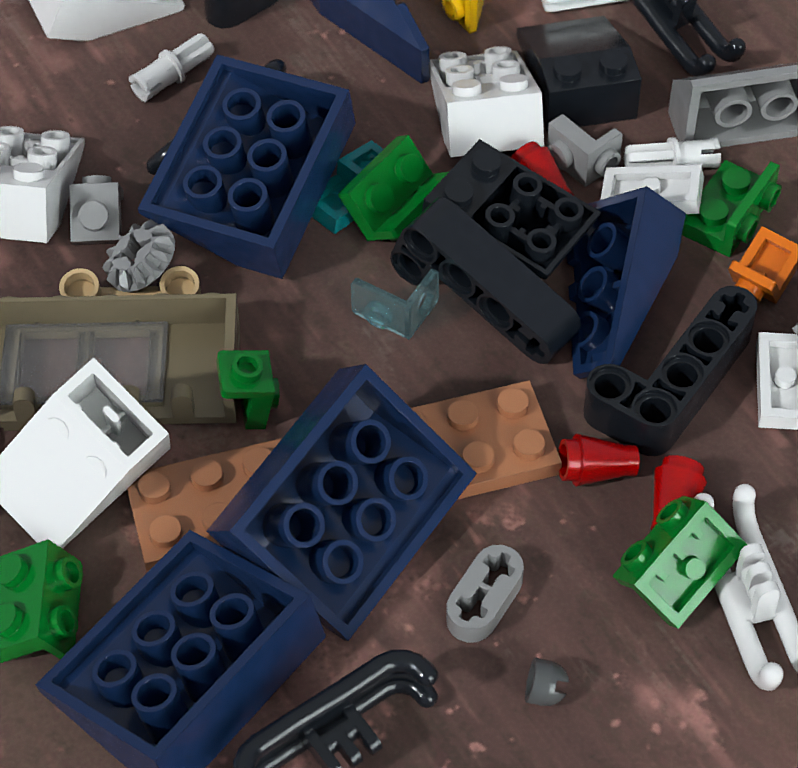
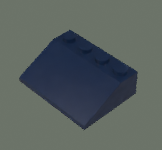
[138,54,356,279]
[206,364,477,641]
[36,530,326,768]

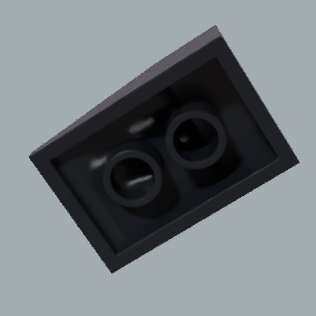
[517,16,642,131]

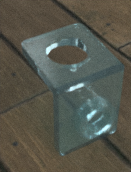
[351,269,439,340]

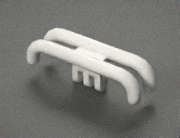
[695,484,798,691]

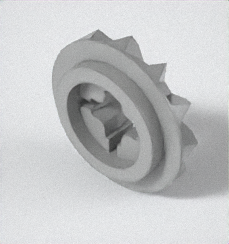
[102,219,175,292]

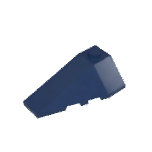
[310,0,430,84]
[567,186,686,379]

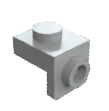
[547,114,623,187]
[69,175,124,245]

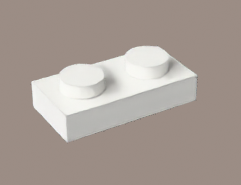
[600,164,704,214]
[756,332,798,430]

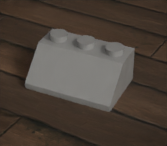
[668,62,798,147]

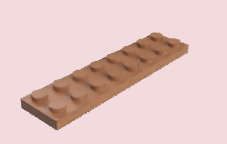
[127,380,562,572]

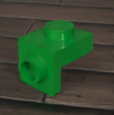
[216,350,280,430]

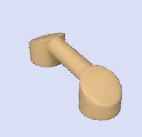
[59,266,201,297]

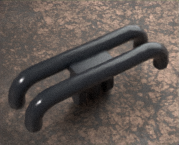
[631,0,746,77]
[233,649,438,768]

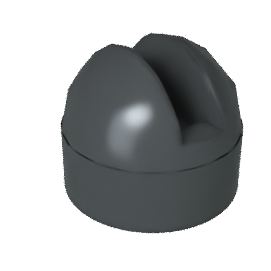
[525,657,569,706]

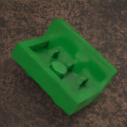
[0,539,83,663]

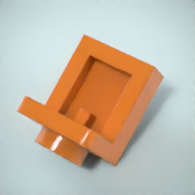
[728,226,798,304]

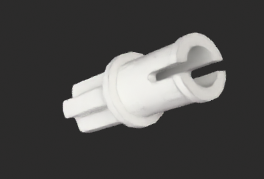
[129,33,214,102]
[624,137,721,169]

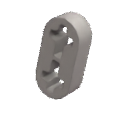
[446,545,524,643]

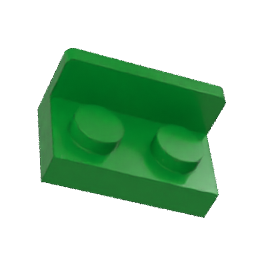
[337,135,448,242]
[682,160,782,258]
[613,496,748,629]

